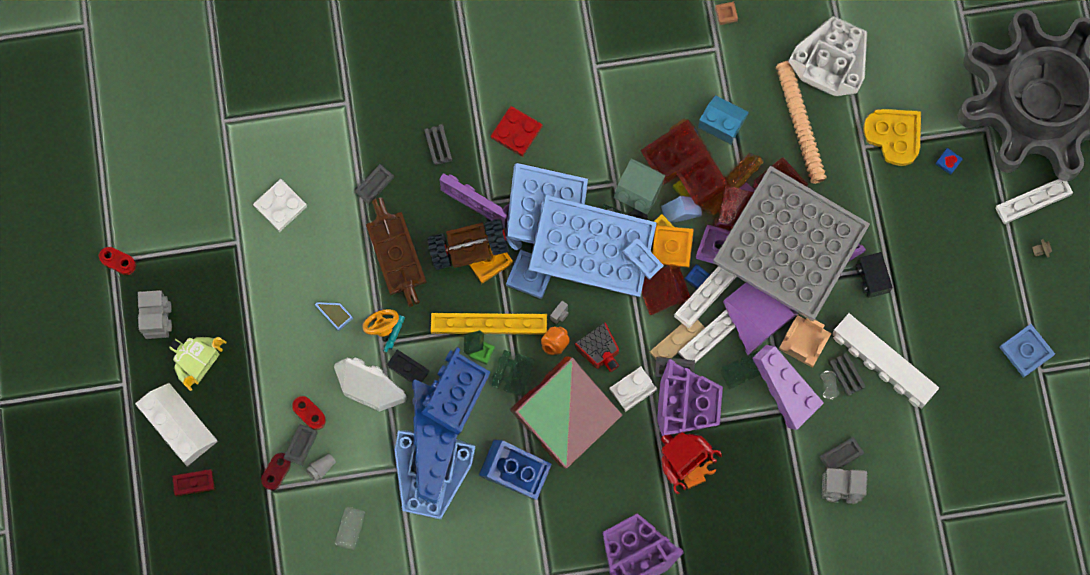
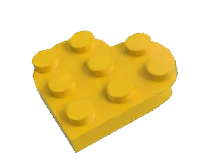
[863,109,921,166]

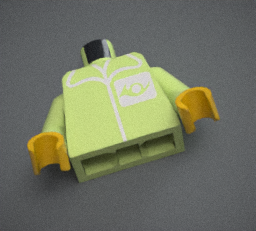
[170,337,227,391]

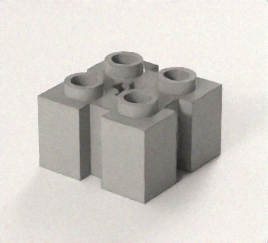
[138,290,172,339]
[822,468,867,504]

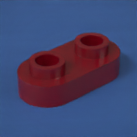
[261,453,291,491]

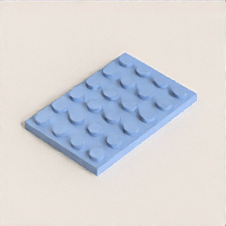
[528,195,657,297]

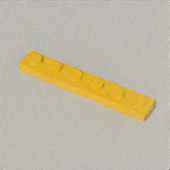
[431,313,547,335]

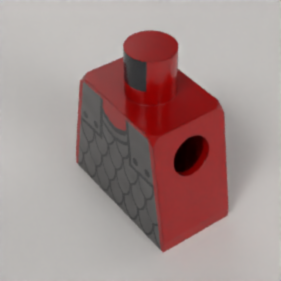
[575,323,619,372]

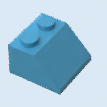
[698,95,749,144]

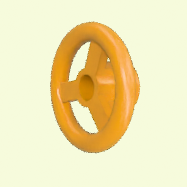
[363,309,399,337]

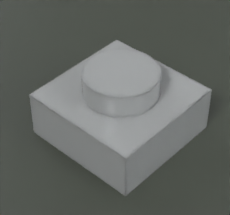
[550,301,569,325]

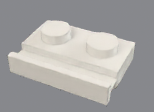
[609,367,657,412]

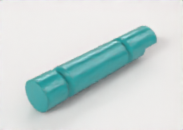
[383,315,405,353]

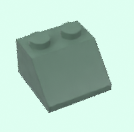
[614,159,665,214]

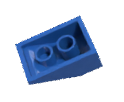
[479,439,552,500]

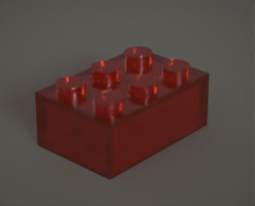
[640,119,712,185]

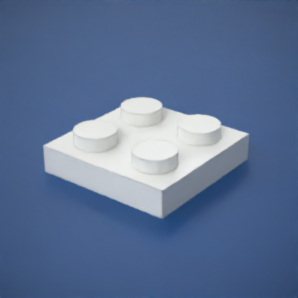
[253,179,307,232]

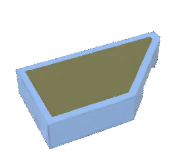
[315,302,353,331]

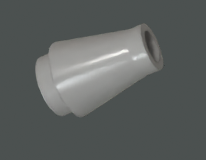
[306,454,336,481]

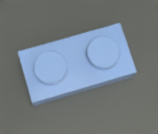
[622,238,664,279]

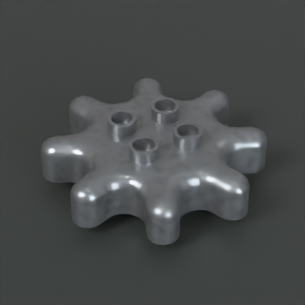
[958,9,1090,181]

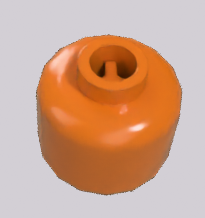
[541,327,570,355]

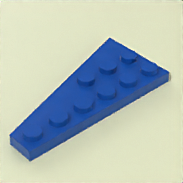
[412,379,458,504]

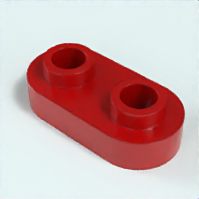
[99,247,136,275]
[292,396,326,430]

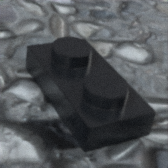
[386,349,430,383]

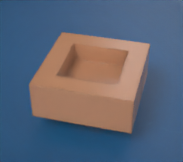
[715,2,738,25]

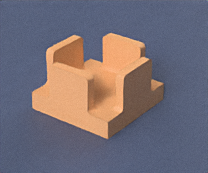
[779,315,832,368]

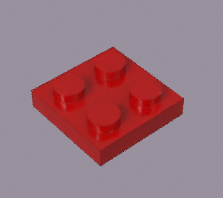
[491,106,543,157]

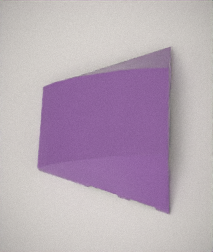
[723,282,799,356]
[657,359,723,436]
[603,514,684,575]

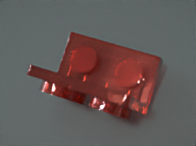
[712,186,754,230]
[641,265,690,315]

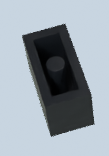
[856,252,893,298]

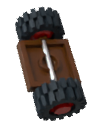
[428,219,509,270]

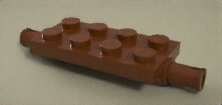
[366,198,427,307]

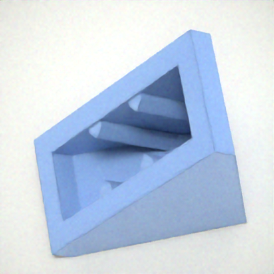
[661,196,703,223]

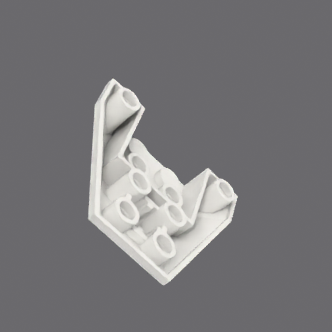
[789,16,867,96]
[334,358,407,411]

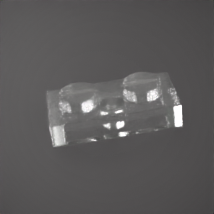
[335,507,365,550]

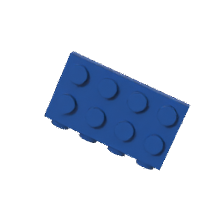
[421,347,490,435]

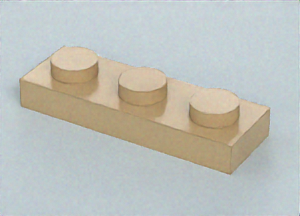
[650,319,705,360]

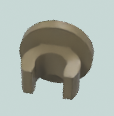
[1032,239,1052,258]

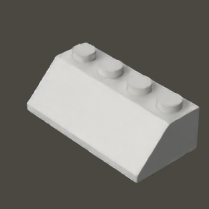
[135,383,218,466]

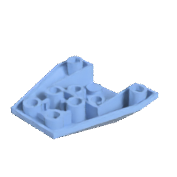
[395,430,475,519]

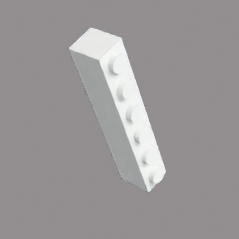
[832,313,939,409]

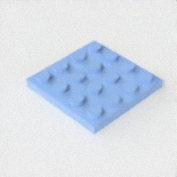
[505,163,588,244]

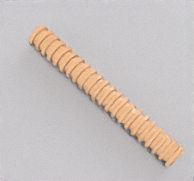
[776,61,827,184]

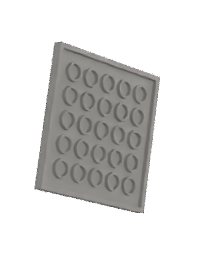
[713,166,870,321]

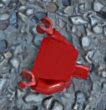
[661,432,721,494]

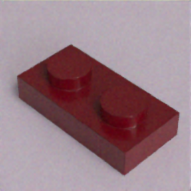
[172,469,215,496]

